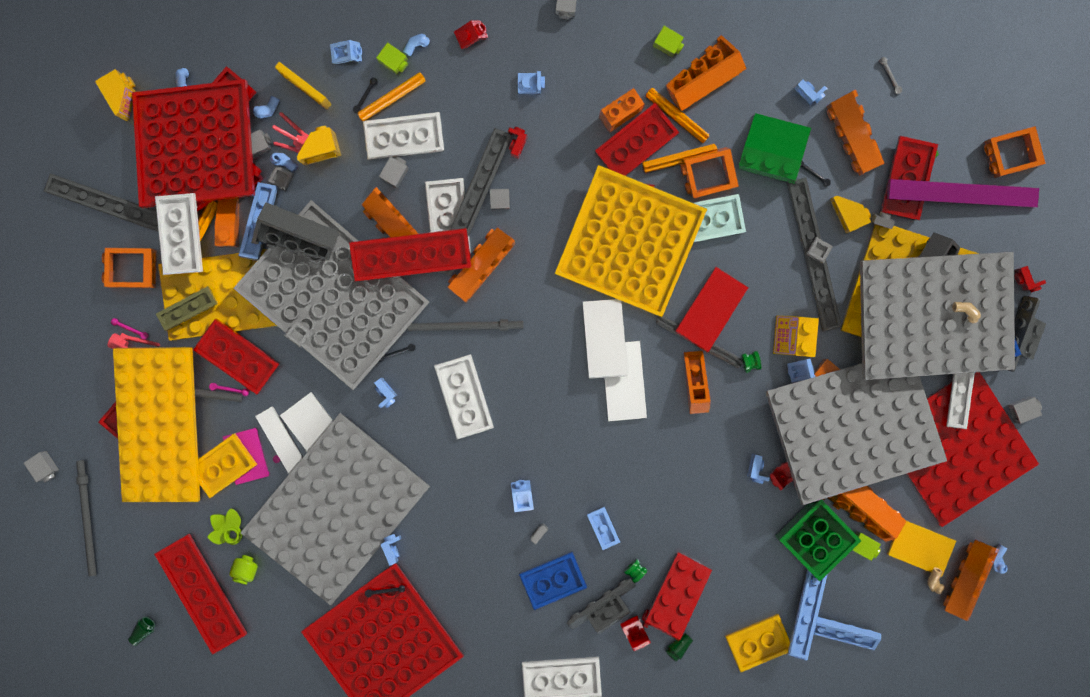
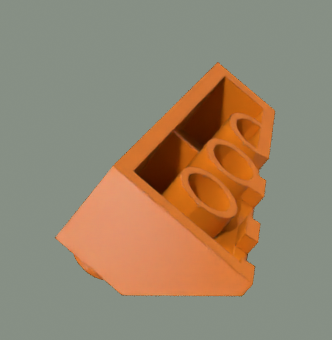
[666,35,746,111]
[826,90,885,176]
[362,187,418,237]
[448,227,516,303]
[823,486,906,542]
[943,539,999,621]

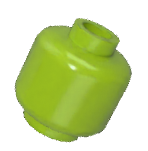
[229,555,258,585]

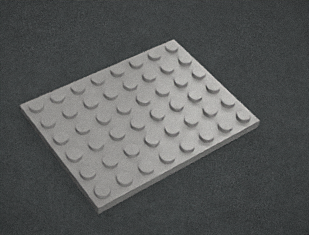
[233,200,429,390]
[860,252,1015,380]
[766,364,947,505]
[241,413,430,605]

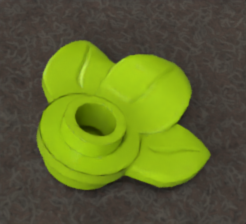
[208,508,243,545]

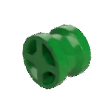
[741,351,762,373]
[623,559,648,583]

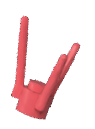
[272,112,309,153]
[107,333,160,349]

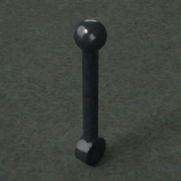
[353,78,377,114]
[800,160,831,187]
[379,344,416,362]
[365,585,405,597]

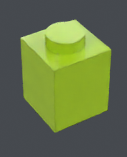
[653,26,685,58]
[376,42,408,75]
[853,530,881,561]

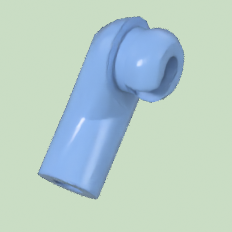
[402,34,430,57]
[175,68,189,87]
[253,96,280,119]
[270,153,299,173]
[992,544,1008,574]

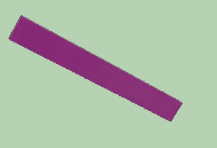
[887,179,1040,207]

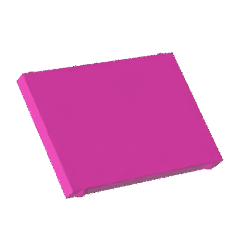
[223,428,269,485]

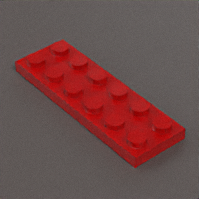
[349,228,472,281]
[154,534,248,655]

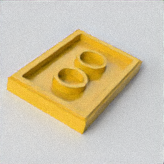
[275,62,332,109]
[198,433,257,498]
[887,521,956,577]
[725,614,790,673]

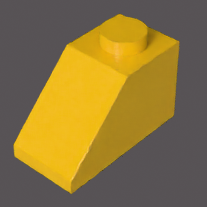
[830,196,871,234]

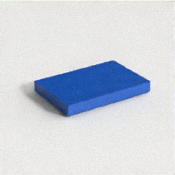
[519,552,587,610]

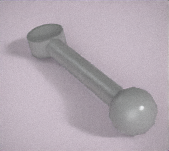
[880,57,902,94]

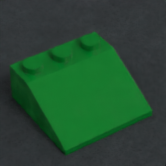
[739,113,811,184]
[775,499,861,581]

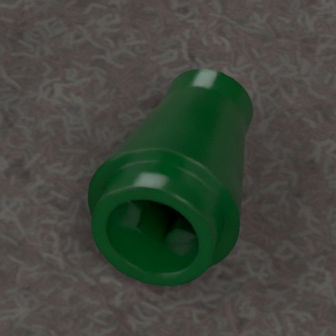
[128,617,155,646]
[665,633,693,662]

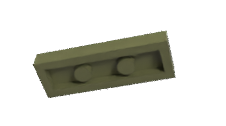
[156,286,218,331]

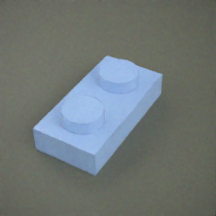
[587,507,620,550]

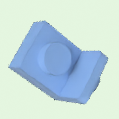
[330,40,362,64]
[518,71,545,94]
[794,79,827,105]
[787,358,815,382]
[374,378,397,408]
[747,453,770,484]
[511,480,534,512]
[381,534,402,566]

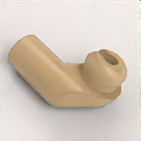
[952,302,981,323]
[927,567,945,594]

